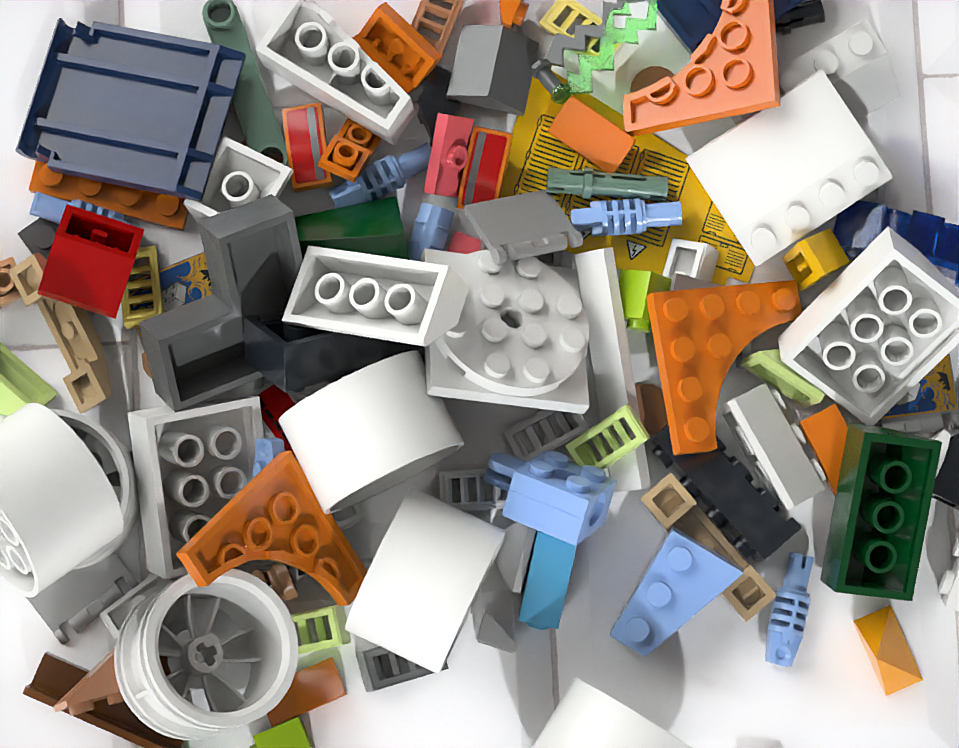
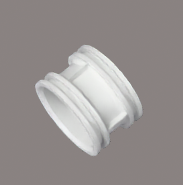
[114,568,298,740]

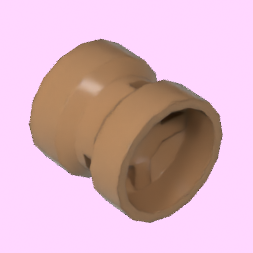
[249,562,299,601]

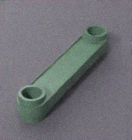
[202,0,289,167]

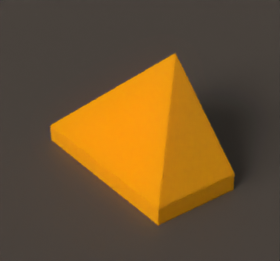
[853,605,923,696]

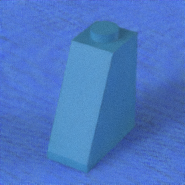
[518,530,577,630]

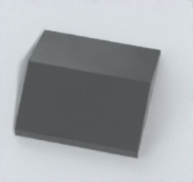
[446,25,539,116]

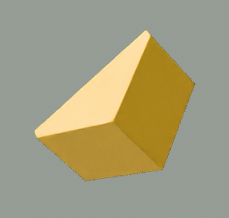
[781,228,850,293]

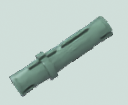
[546,167,668,202]

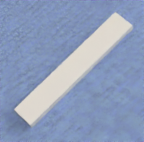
[575,247,651,493]

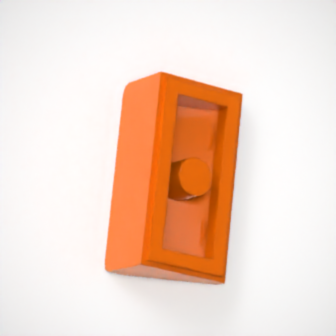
[547,95,636,173]
[266,657,348,727]

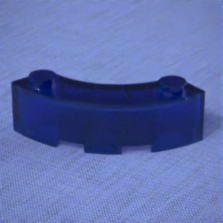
[833,200,959,288]

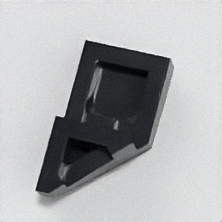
[417,65,462,147]

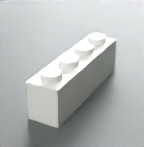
[255,0,416,146]

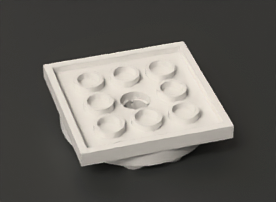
[420,248,590,414]

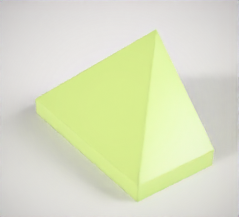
[0,342,59,415]
[740,349,825,408]

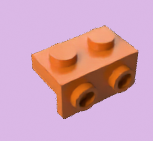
[352,2,443,95]

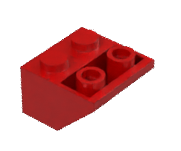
[37,204,145,319]

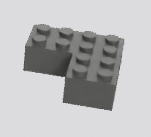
[139,194,303,412]

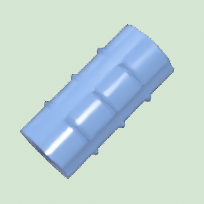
[408,203,454,261]

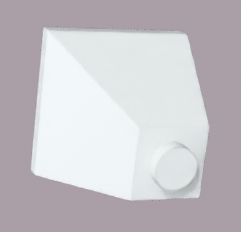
[183,136,294,222]

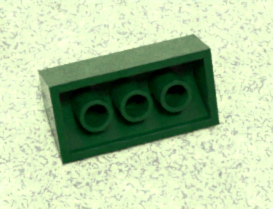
[820,423,942,601]

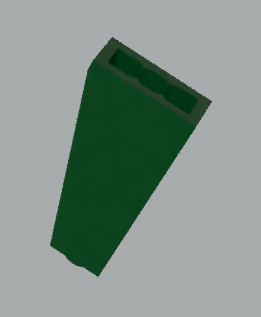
[294,196,410,260]

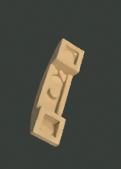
[9,253,111,414]
[640,472,777,622]

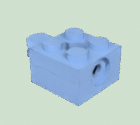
[483,451,617,546]

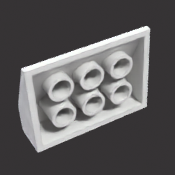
[685,69,893,267]
[778,227,959,426]
[127,395,264,579]

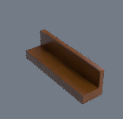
[22,651,185,748]

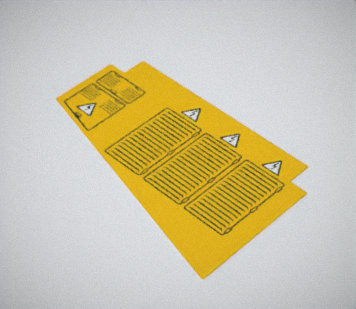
[500,70,755,286]

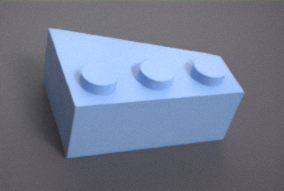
[610,526,744,657]

